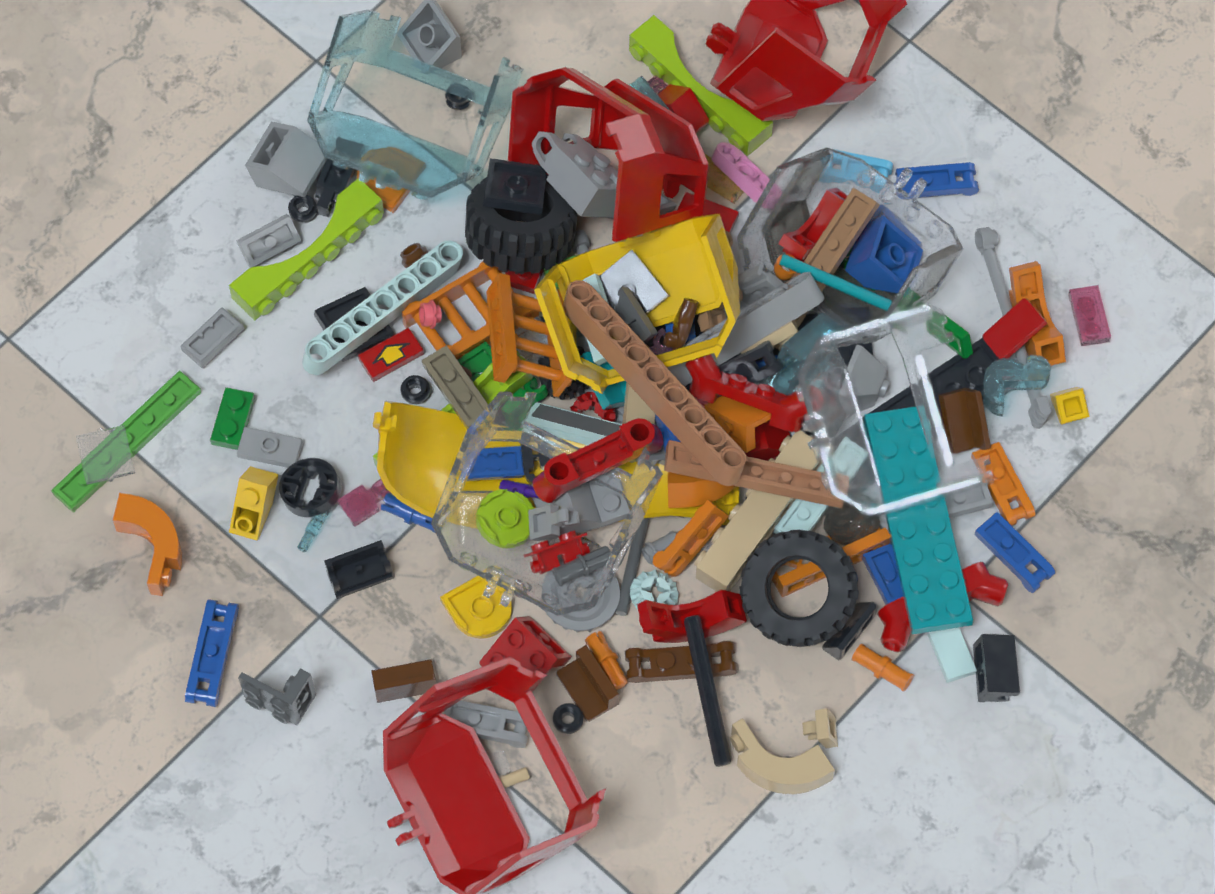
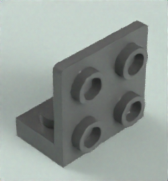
[238,668,316,725]

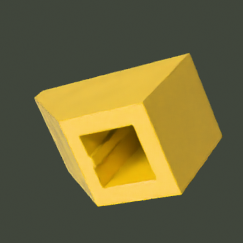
[229,466,279,541]

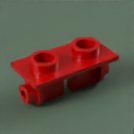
[523,530,590,575]

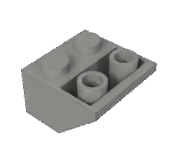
[245,121,330,197]

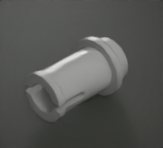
[641,531,676,564]

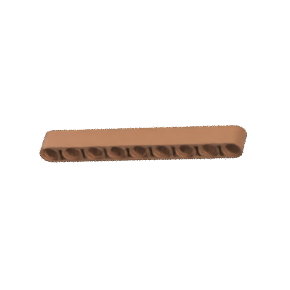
[563,280,747,486]

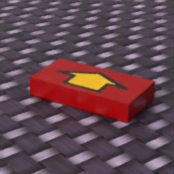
[358,327,424,382]

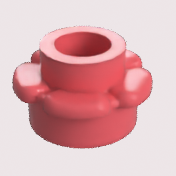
[419,300,442,329]

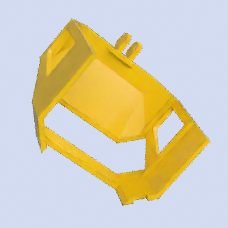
[534,214,740,394]

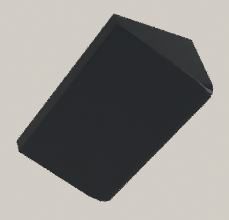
[822,602,877,661]

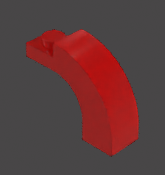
[778,187,848,262]
[637,589,747,643]

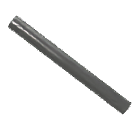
[615,518,649,616]

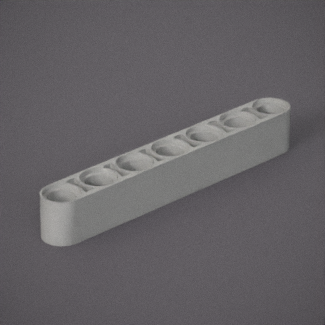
[667,272,825,386]

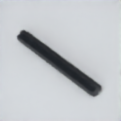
[684,615,731,767]

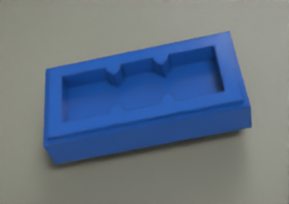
[460,446,524,481]

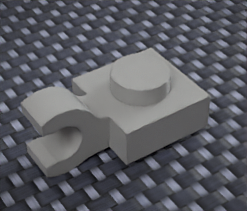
[528,504,580,541]

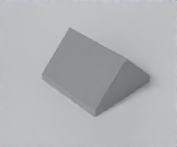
[396,0,462,75]
[531,482,604,541]

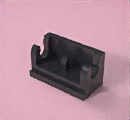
[324,540,394,599]
[973,634,1020,702]

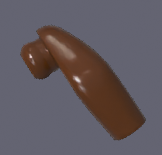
[663,298,699,351]

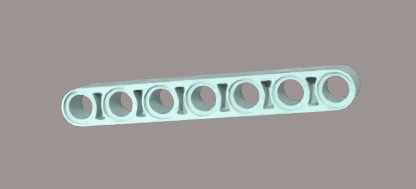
[302,240,463,375]

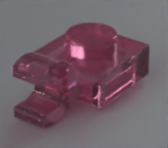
[337,479,392,527]

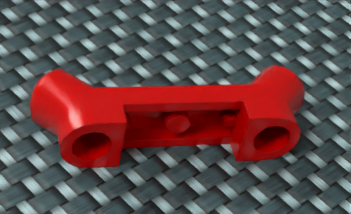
[685,354,819,432]
[532,418,663,503]
[877,562,1008,652]

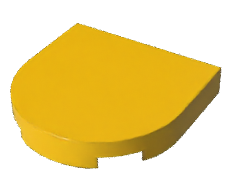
[440,568,512,639]

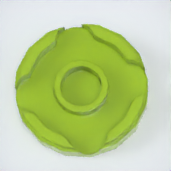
[476,489,534,548]

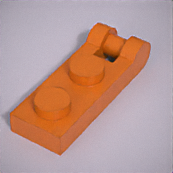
[971,442,1035,526]
[652,500,729,577]

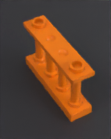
[402,261,539,359]
[486,273,573,397]

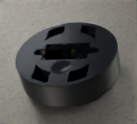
[279,458,341,517]

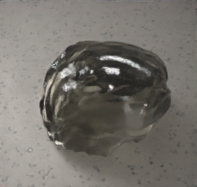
[823,495,880,545]

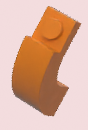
[1009,261,1066,369]
[668,472,735,508]
[113,493,182,596]

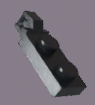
[315,139,364,217]

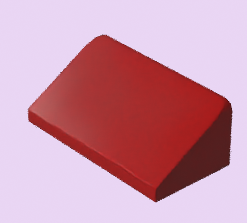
[982,298,1047,363]

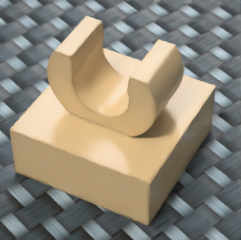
[802,708,838,748]

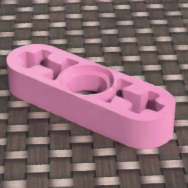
[712,142,779,206]

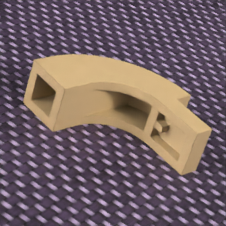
[730,718,835,794]

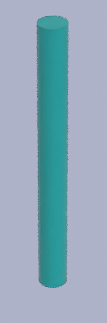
[779,253,892,311]

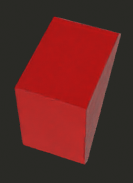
[652,84,709,134]

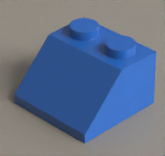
[845,215,923,295]

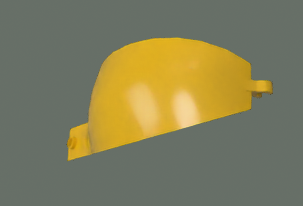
[373,401,740,531]

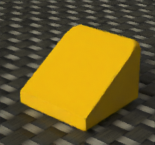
[1050,387,1089,424]

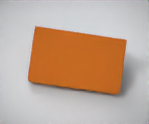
[705,396,771,453]

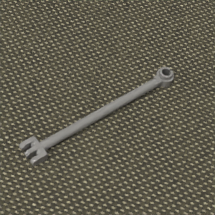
[975,227,1051,429]

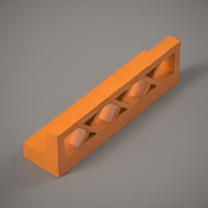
[772,515,891,598]

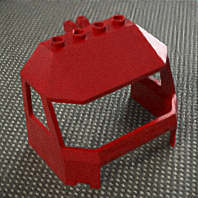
[705,0,907,121]
[508,67,709,242]
[383,657,606,894]

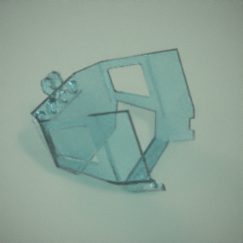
[307,10,523,200]

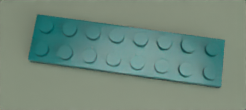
[864,406,973,635]

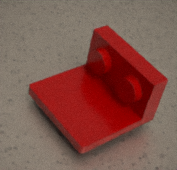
[479,616,572,692]

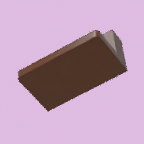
[938,388,991,454]
[556,645,619,722]
[371,659,437,703]

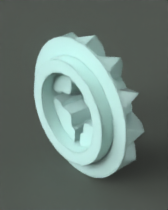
[630,569,679,609]

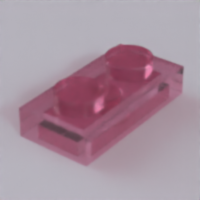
[1068,285,1111,346]

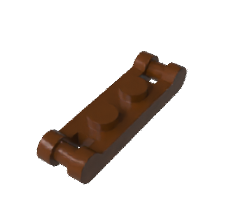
[625,641,737,683]

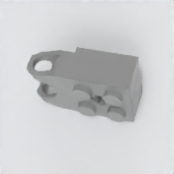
[532,132,618,218]

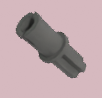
[552,546,613,586]

